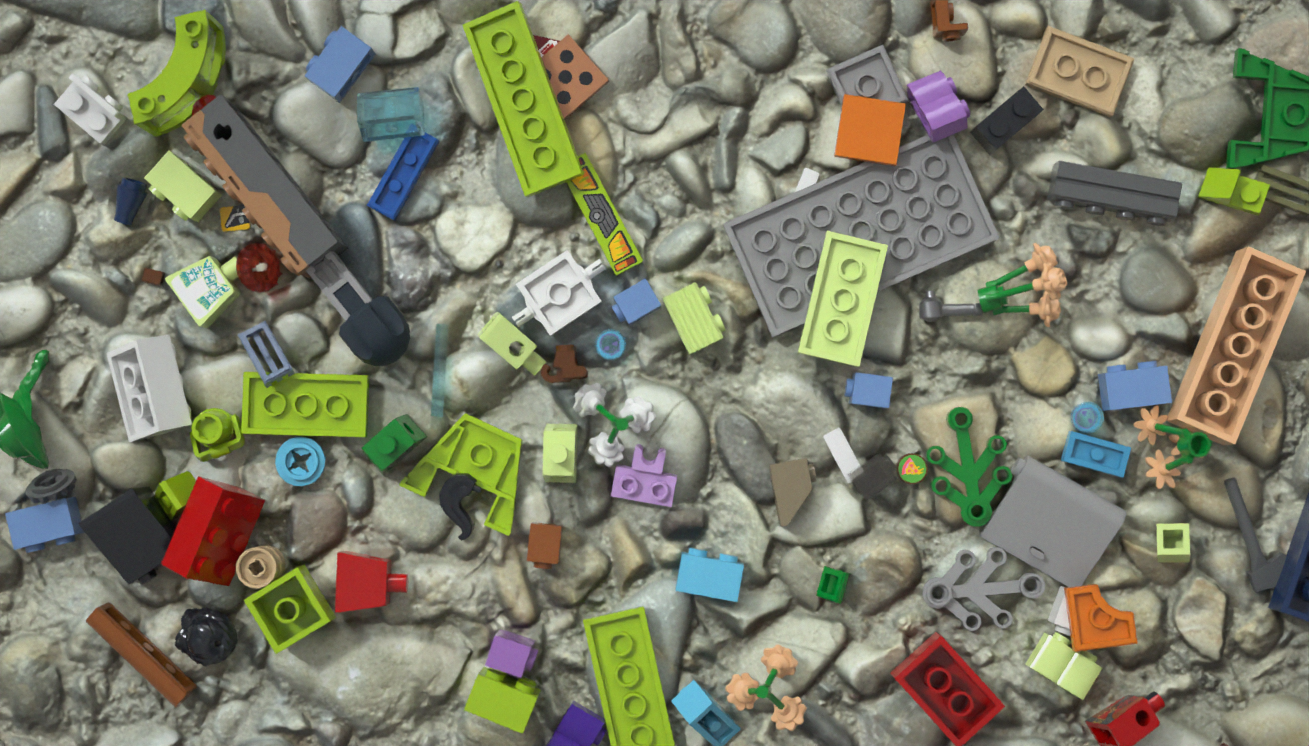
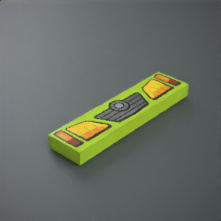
[566,153,643,276]

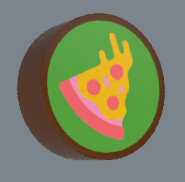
[895,453,928,484]

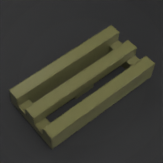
[1255,165,1309,216]

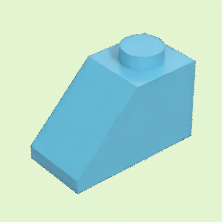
[671,680,741,746]

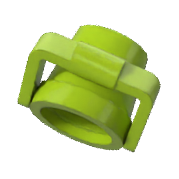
[189,408,245,462]

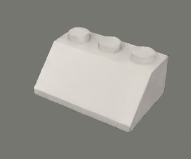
[107,335,192,443]

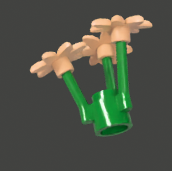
[1133,405,1213,489]

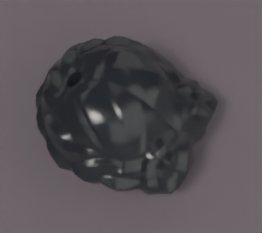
[175,608,238,667]

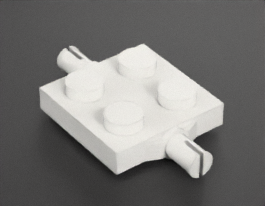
[512,250,606,336]

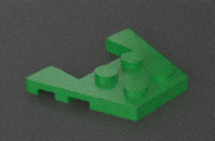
[1226,48,1309,169]

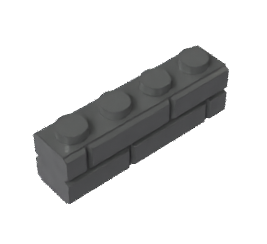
[1047,161,1182,226]

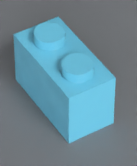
[675,548,744,602]

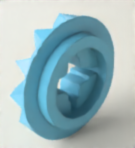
[275,437,326,486]

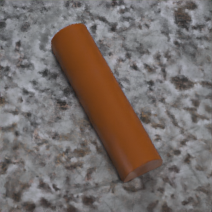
[86,602,197,708]

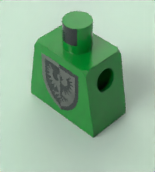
[361,414,427,476]

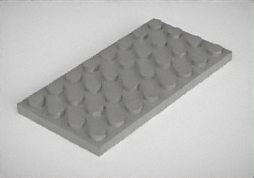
[723,134,1000,338]

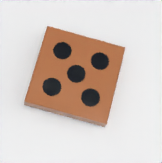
[541,34,609,121]

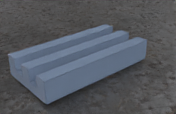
[238,321,294,388]

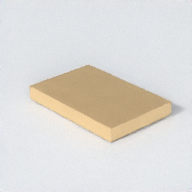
[1024,26,1135,117]

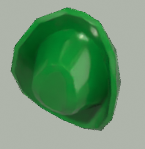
[0,350,49,469]

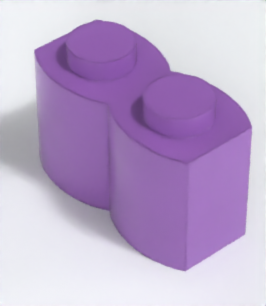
[907,70,970,143]

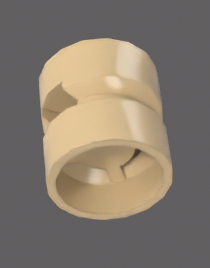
[236,545,285,588]

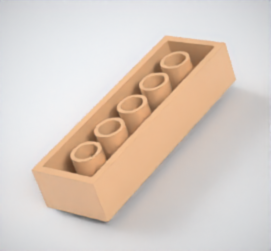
[1166,246,1306,445]

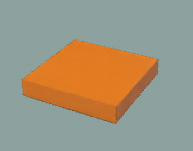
[834,94,906,166]

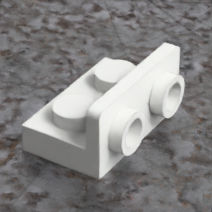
[54,73,128,145]

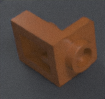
[930,0,968,42]

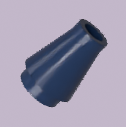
[114,177,148,225]

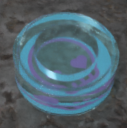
[595,329,626,361]
[1070,402,1104,433]

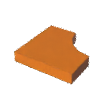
[1064,584,1138,652]

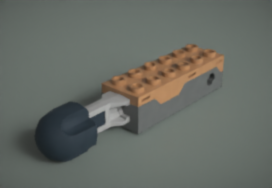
[181,94,410,366]

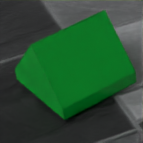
[816,566,851,604]

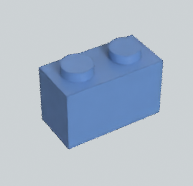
[305,26,376,103]
[1098,361,1172,411]
[5,497,84,553]

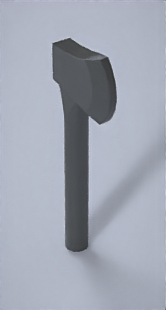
[1224,477,1287,592]

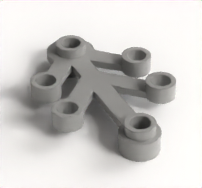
[922,547,1045,631]

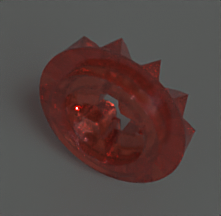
[236,243,283,293]

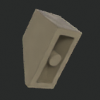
[768,458,816,527]

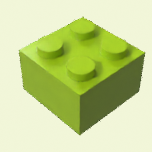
[244,565,337,654]
[464,667,541,734]

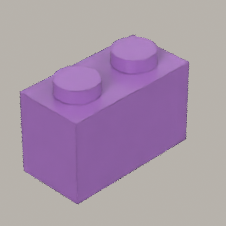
[485,629,538,678]

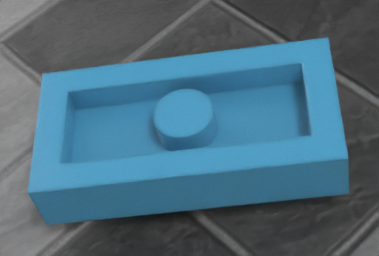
[1061,431,1131,478]

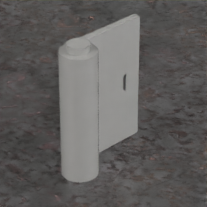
[980,455,1126,587]

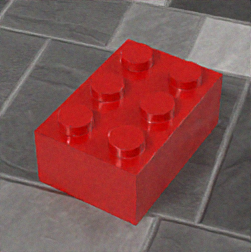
[161,476,265,586]
[890,632,1006,746]

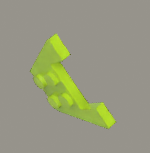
[399,413,522,536]

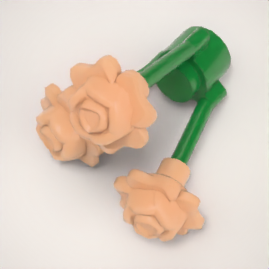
[978,242,1067,327]

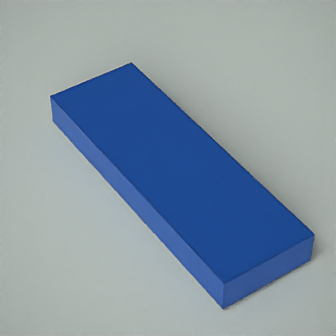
[367,125,440,221]

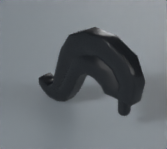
[439,473,482,541]

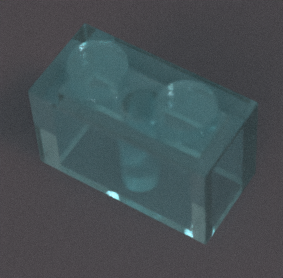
[357,87,425,142]

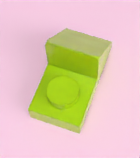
[1198,168,1270,216]
[154,471,196,522]

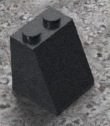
[78,487,176,585]

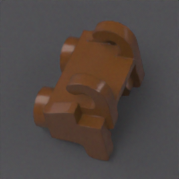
[541,345,588,383]

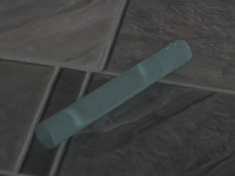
[431,324,449,417]

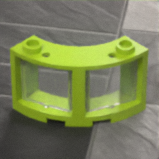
[127,9,226,137]

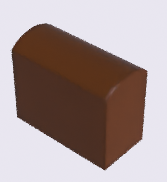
[142,268,165,287]

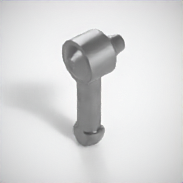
[919,291,983,322]

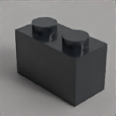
[970,86,1044,155]

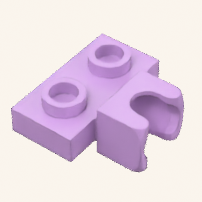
[611,444,677,507]

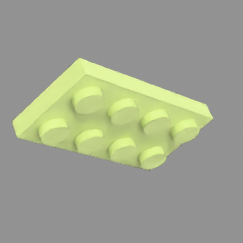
[797,231,888,367]

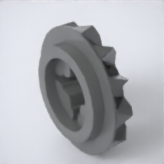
[26,469,77,504]

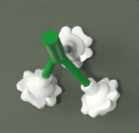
[573,383,656,467]

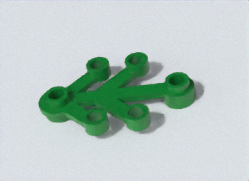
[925,407,1012,527]

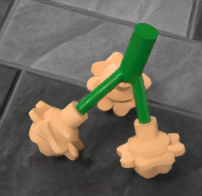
[725,644,807,731]

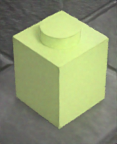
[1156,523,1190,562]

